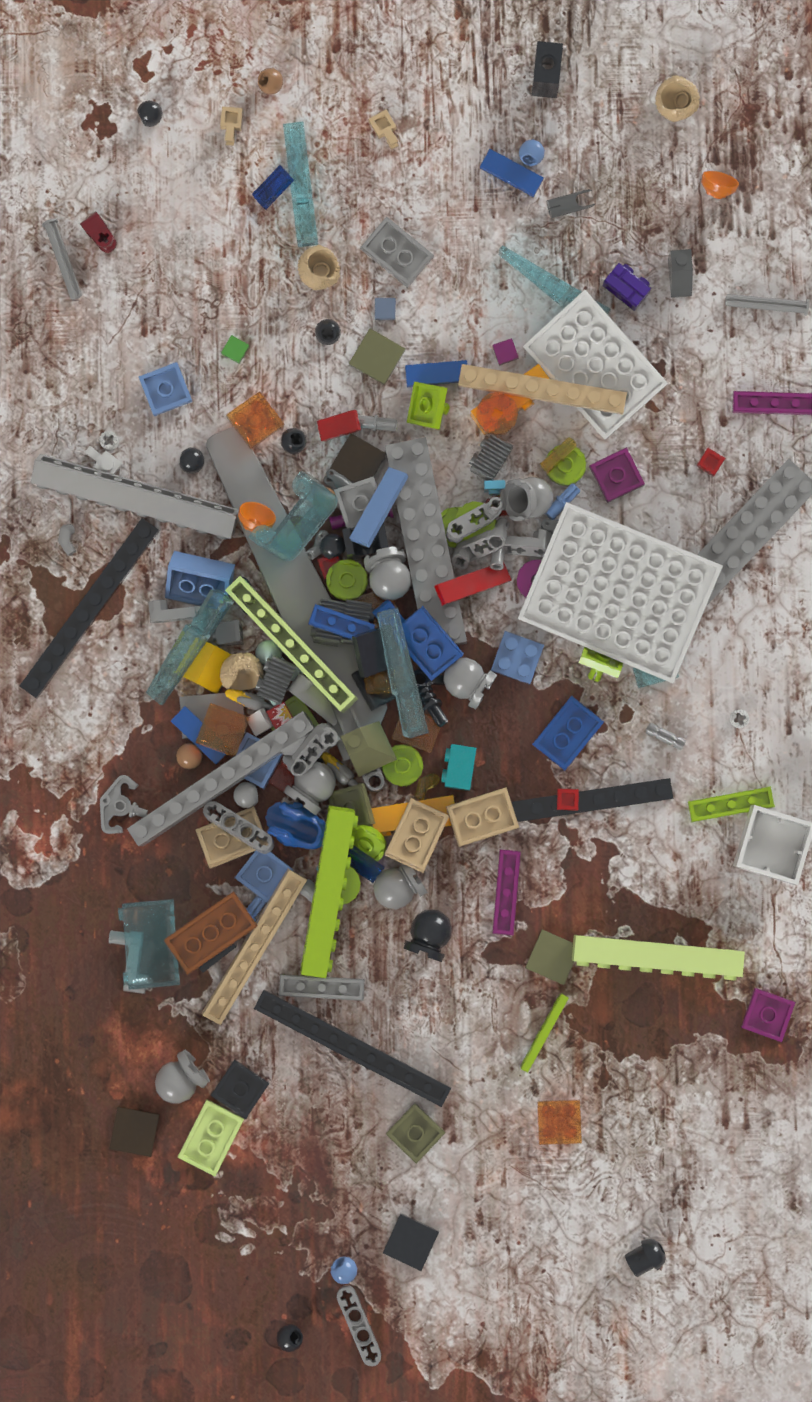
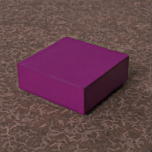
[492,338,519,366]

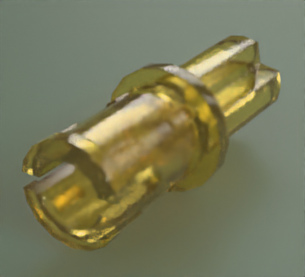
[540,437,577,474]

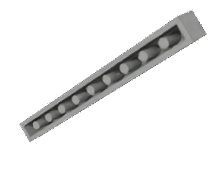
[31,454,239,539]
[127,711,315,846]

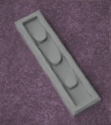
[279,974,365,1001]

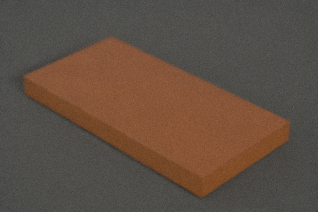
[164,891,258,975]

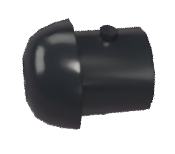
[625,1238,666,1277]

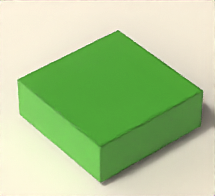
[221,335,250,364]

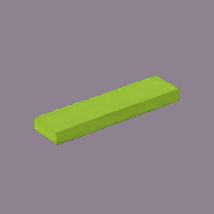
[688,786,775,822]
[520,993,569,1073]

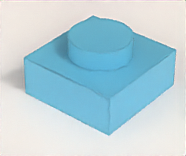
[484,480,505,496]

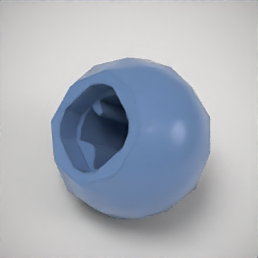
[519,139,545,166]
[330,1257,357,1284]

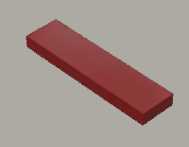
[434,562,511,606]

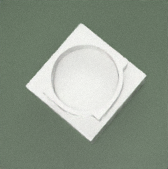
[733,805,812,885]

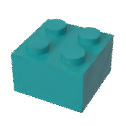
[441,744,477,791]

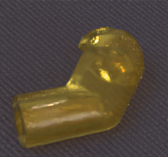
[414,773,440,800]

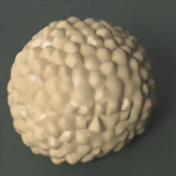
[655,76,700,122]
[297,245,340,290]
[220,652,264,691]

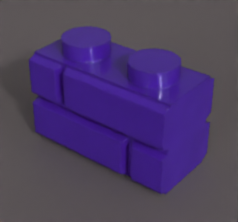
[602,263,651,311]

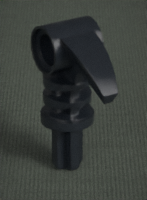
[407,670,448,727]

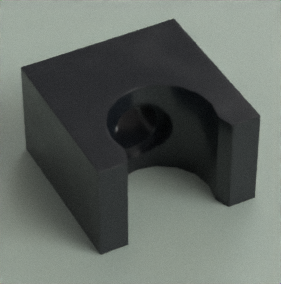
[531,41,563,98]
[342,522,388,560]

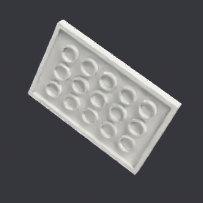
[523,290,668,440]

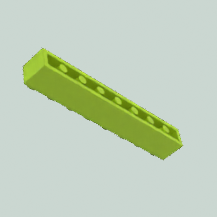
[300,805,358,978]

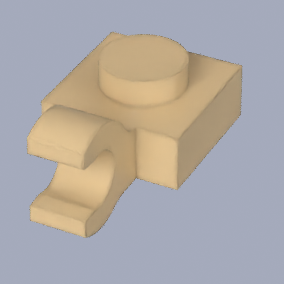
[220,106,243,146]
[369,109,399,150]

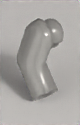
[58,524,76,556]
[306,530,329,560]

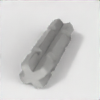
[646,723,686,750]

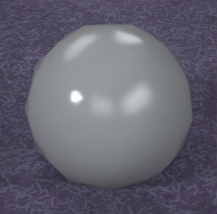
[234,782,258,809]

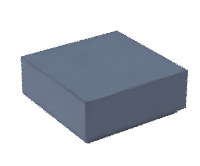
[375,298,396,320]

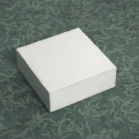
[246,708,273,737]

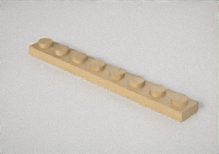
[458,364,627,415]
[202,868,307,1025]

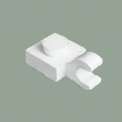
[85,446,123,475]

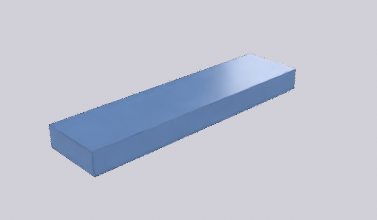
[349,467,408,547]

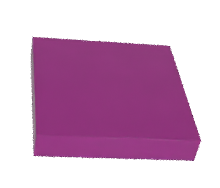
[589,447,645,503]
[741,987,796,1042]

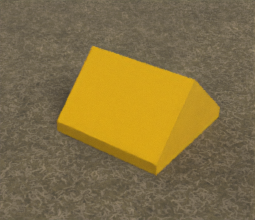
[180,639,231,694]

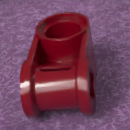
[80,211,117,253]

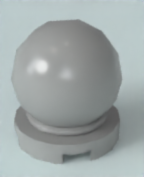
[500,477,553,521]
[363,547,411,601]
[443,658,497,710]
[284,762,335,815]
[373,862,428,910]
[155,1049,210,1104]

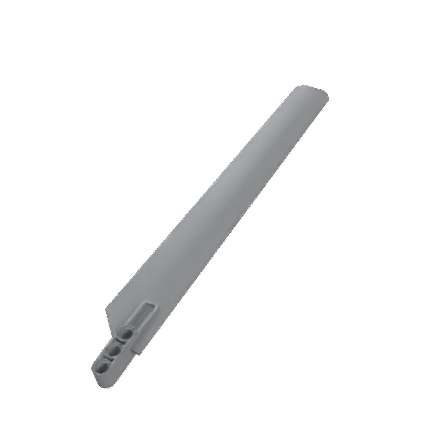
[206,427,388,792]

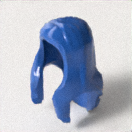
[265,802,326,850]

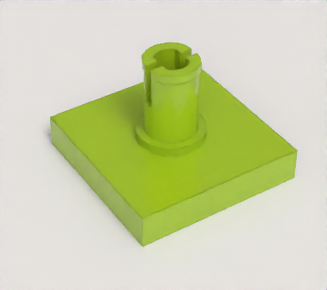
[406,382,450,429]
[579,647,623,682]

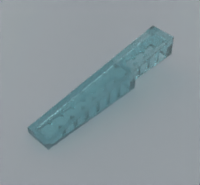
[283,121,318,247]
[499,245,611,315]
[146,589,234,705]
[377,608,429,738]

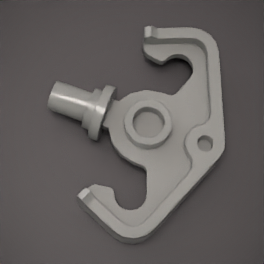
[100,775,148,834]

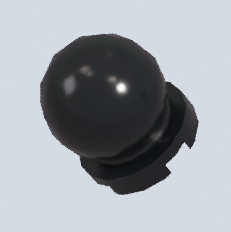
[404,910,452,962]

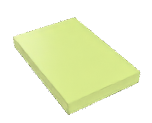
[178,1099,245,1176]

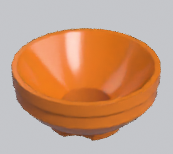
[701,171,739,199]
[238,502,276,534]

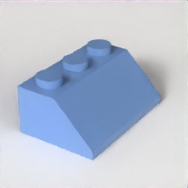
[165,551,235,612]

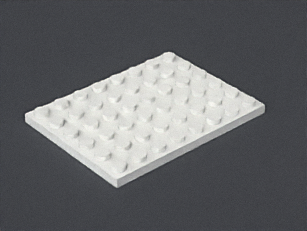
[518,502,723,684]

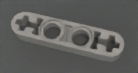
[203,801,274,854]
[337,1285,381,1366]

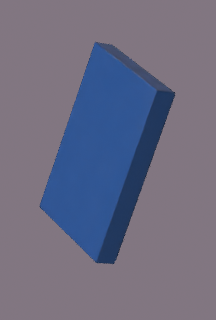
[392,606,464,681]
[532,696,604,771]

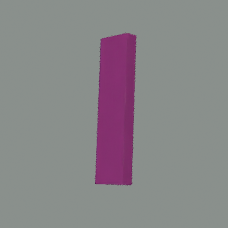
[732,391,812,415]
[492,849,521,935]

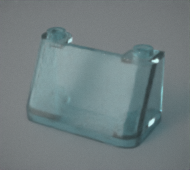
[248,471,338,561]
[118,899,180,990]

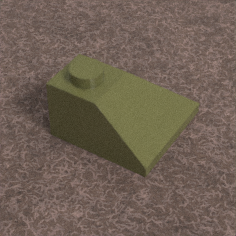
[340,721,397,777]

